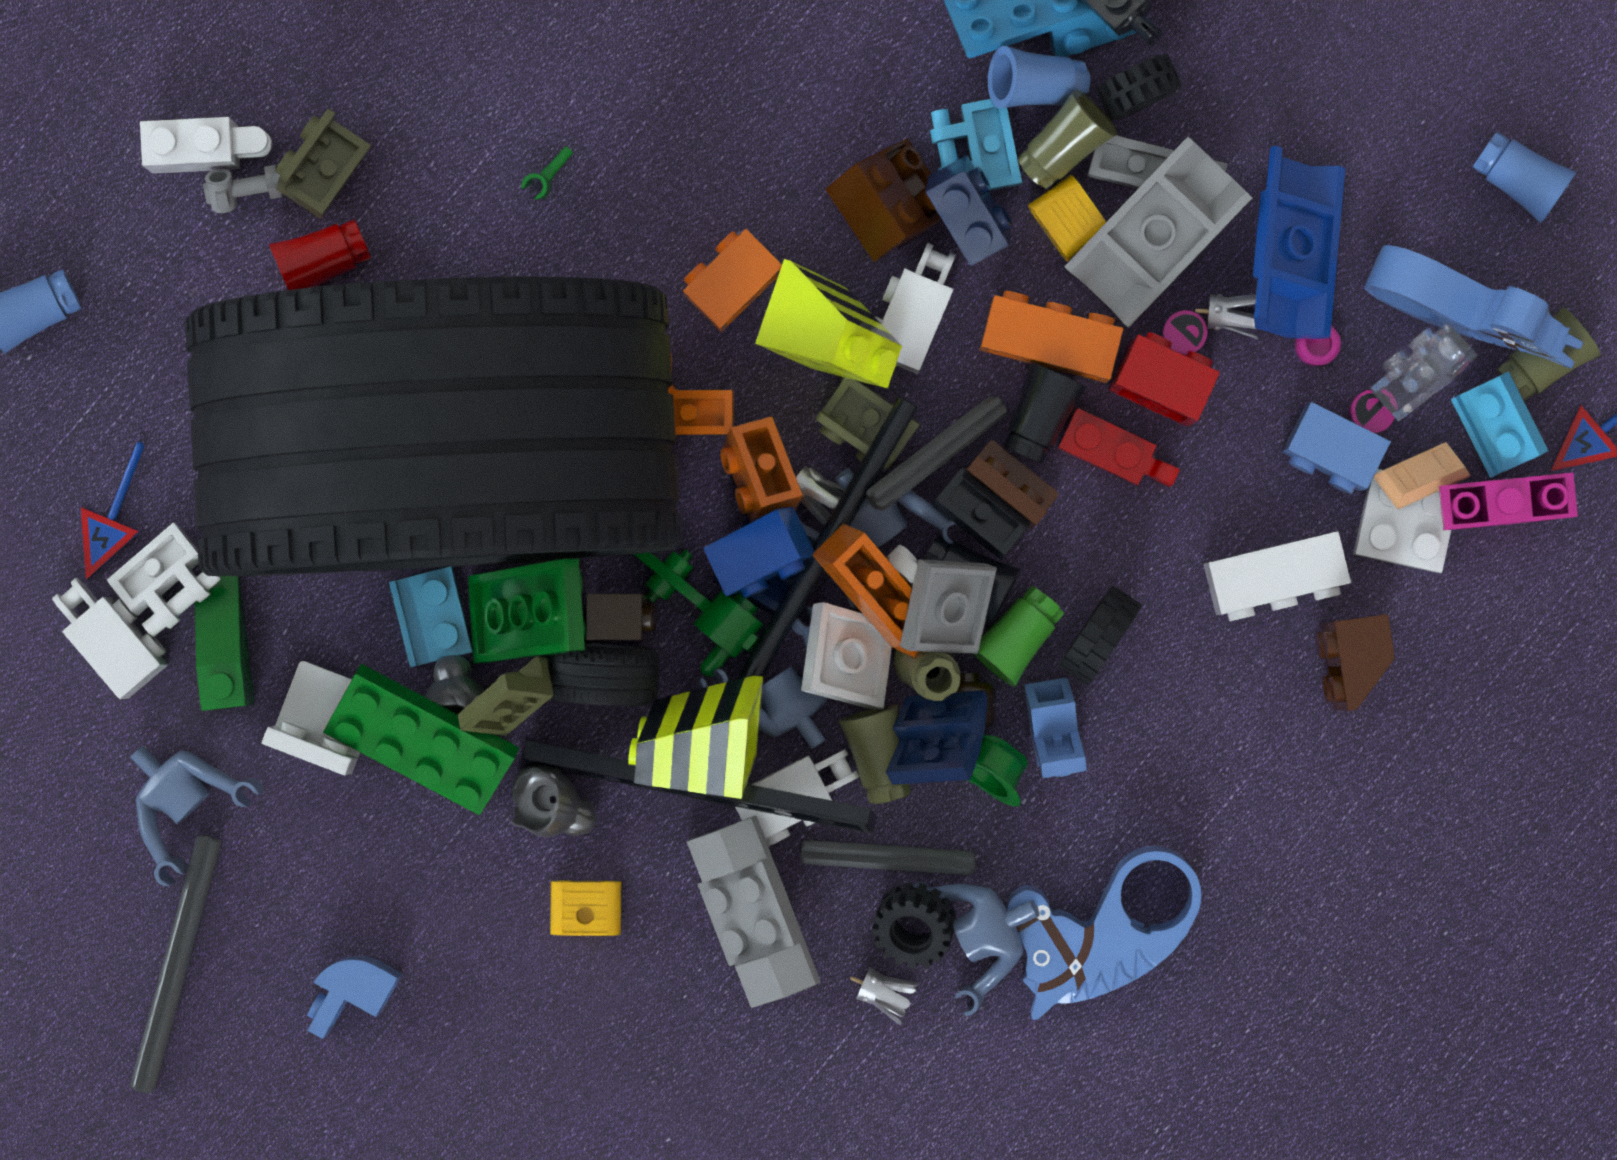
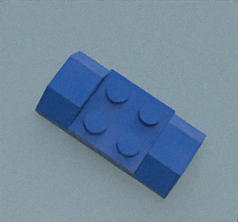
[1253,146,1346,339]

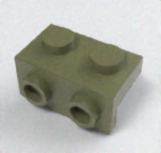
[275,108,371,219]
[815,378,920,470]

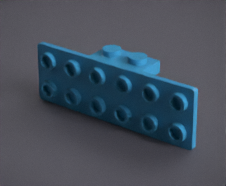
[943,0,1136,58]

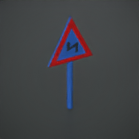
[1550,405,1617,472]
[81,441,144,580]

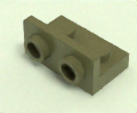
[458,656,554,736]

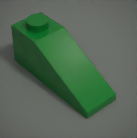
[195,576,255,711]

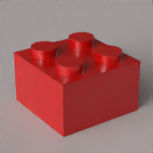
[1108,332,1220,427]

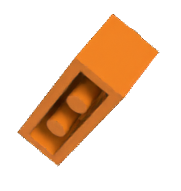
[979,291,1123,383]
[812,524,920,658]

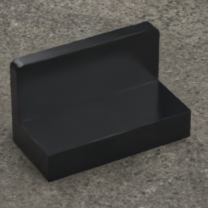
[932,467,1031,560]

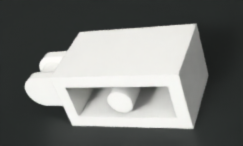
[140,117,272,174]
[875,243,956,374]
[52,578,169,699]
[735,749,860,847]

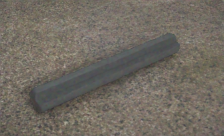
[866,396,1007,511]
[801,840,976,876]

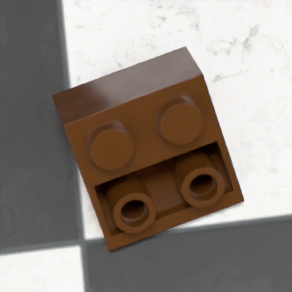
[825,138,942,262]
[1316,614,1395,711]

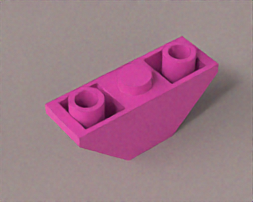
[1439,472,1578,530]

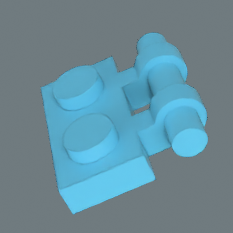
[930,99,1022,191]

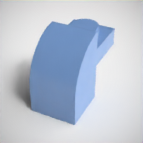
[1024,677,1087,778]
[307,956,403,1039]

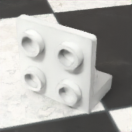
[261,661,360,776]

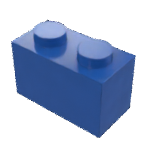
[703,507,815,599]

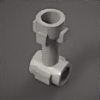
[203,165,282,213]

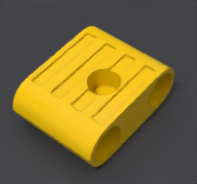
[1028,175,1106,262]
[550,880,621,936]

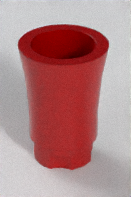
[269,219,371,290]

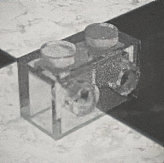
[1369,322,1478,422]

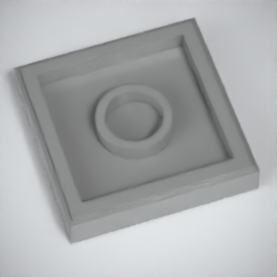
[900,559,997,654]

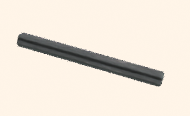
[130,834,221,1093]

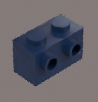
[926,155,1013,266]

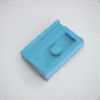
[1451,371,1549,478]
[389,566,473,668]

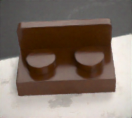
[966,440,1058,528]

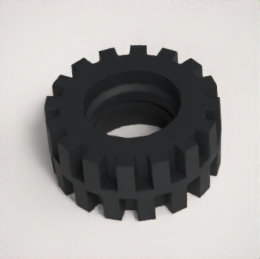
[1096,53,1183,121]
[872,882,956,969]

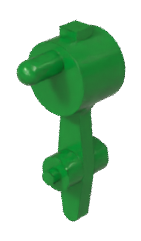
[634,549,764,677]

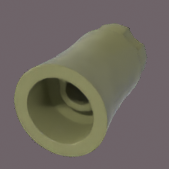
[1018,90,1117,189]
[1496,307,1601,402]
[894,650,960,701]
[838,704,911,804]

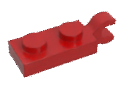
[1058,408,1180,488]

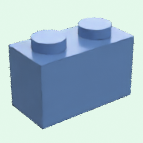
[1282,402,1391,494]

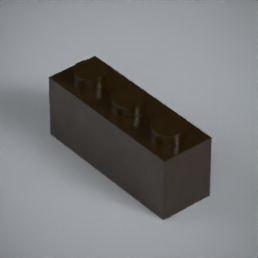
[586,594,657,640]

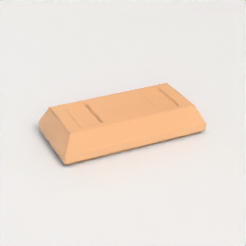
[1373,442,1470,509]

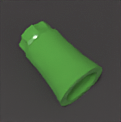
[971,586,1064,687]

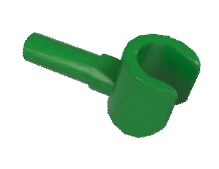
[521,146,573,200]

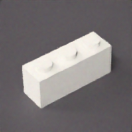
[1204,531,1351,621]

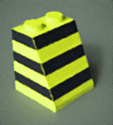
[755,259,902,389]
[628,676,763,799]

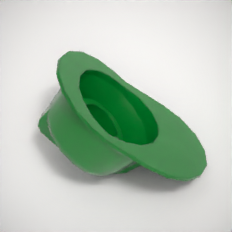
[966,735,1028,807]

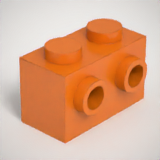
[683,229,782,333]
[720,416,803,523]

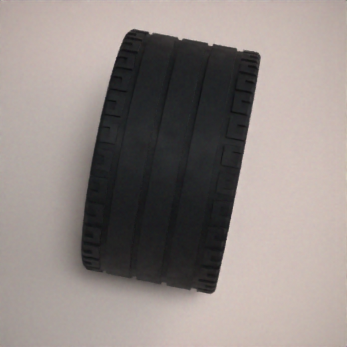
[185,276,682,576]

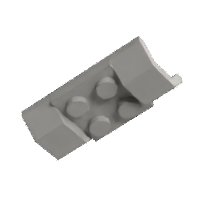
[1064,137,1253,328]
[686,815,821,1008]

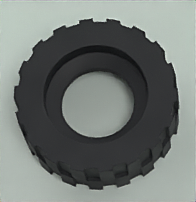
[1058,585,1142,686]

